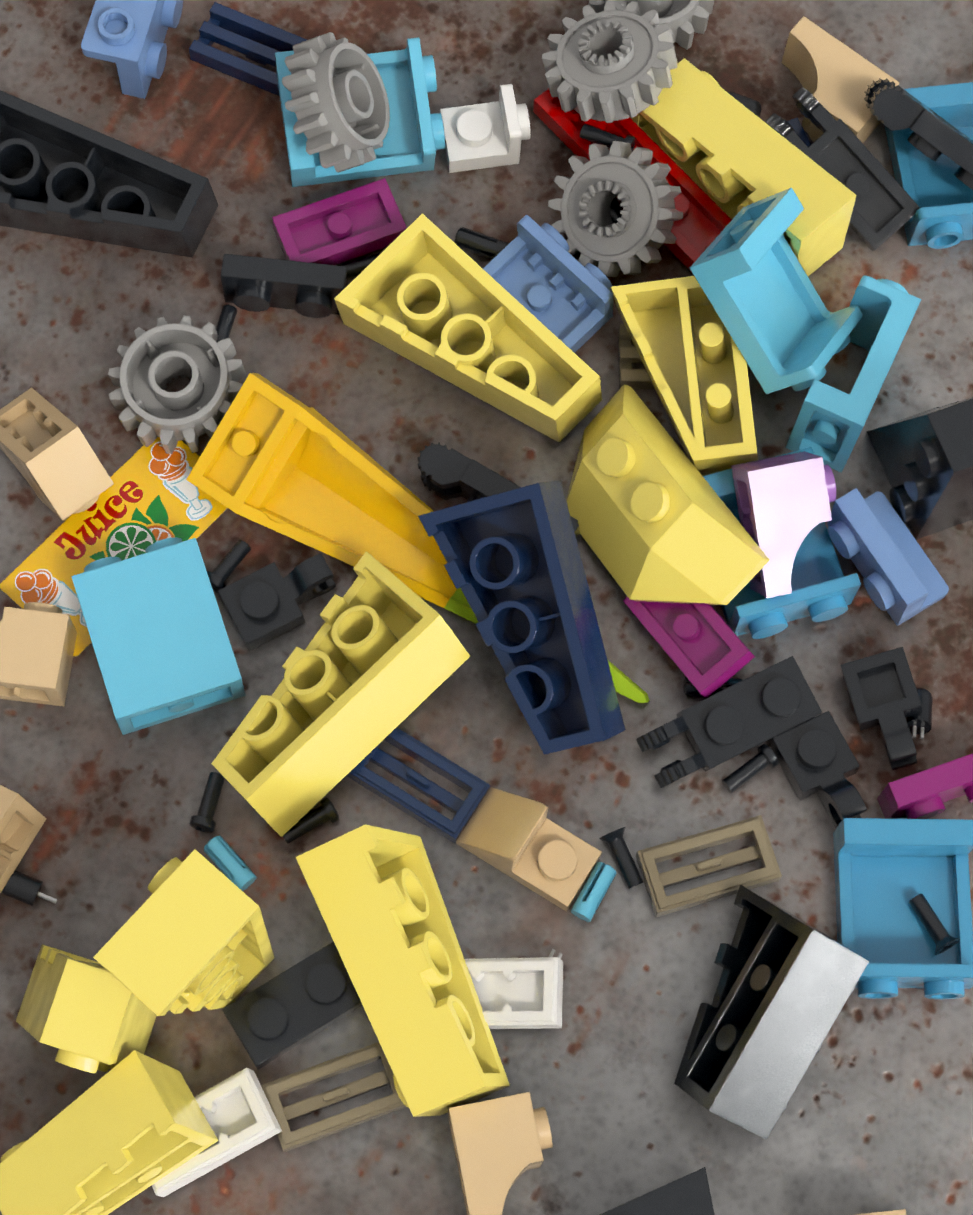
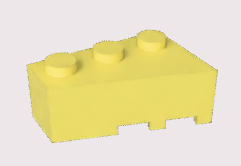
[611,276,758,476]
[16,944,157,1073]
[0,1050,219,1215]

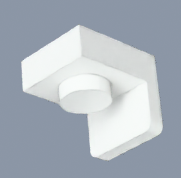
[440,84,531,173]

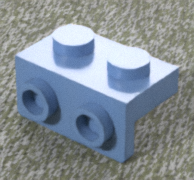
[81,0,183,99]
[483,215,614,353]
[827,488,949,626]

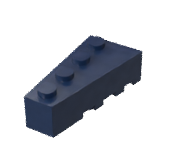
[418,480,626,755]

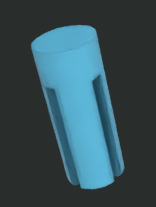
[204,836,257,891]
[571,862,617,922]

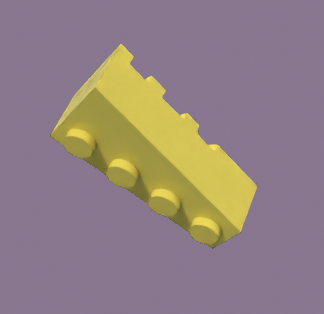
[630,58,857,277]
[334,213,602,442]
[211,551,470,837]
[296,824,510,1117]
[93,849,275,1016]

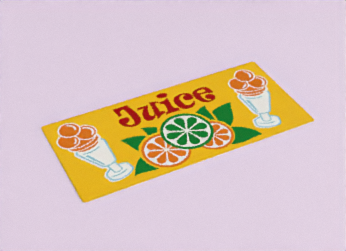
[0,437,228,657]

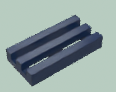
[189,2,307,96]
[346,727,490,844]

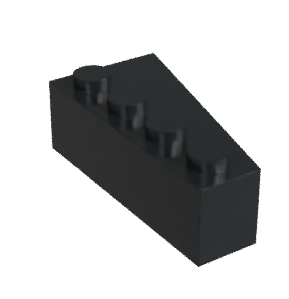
[0,90,218,258]

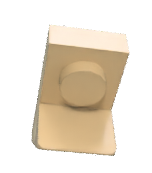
[456,787,602,912]

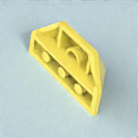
[566,384,769,605]

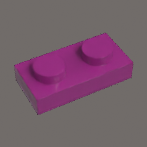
[272,178,407,265]
[623,597,755,698]
[877,753,973,819]

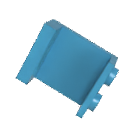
[703,447,861,639]

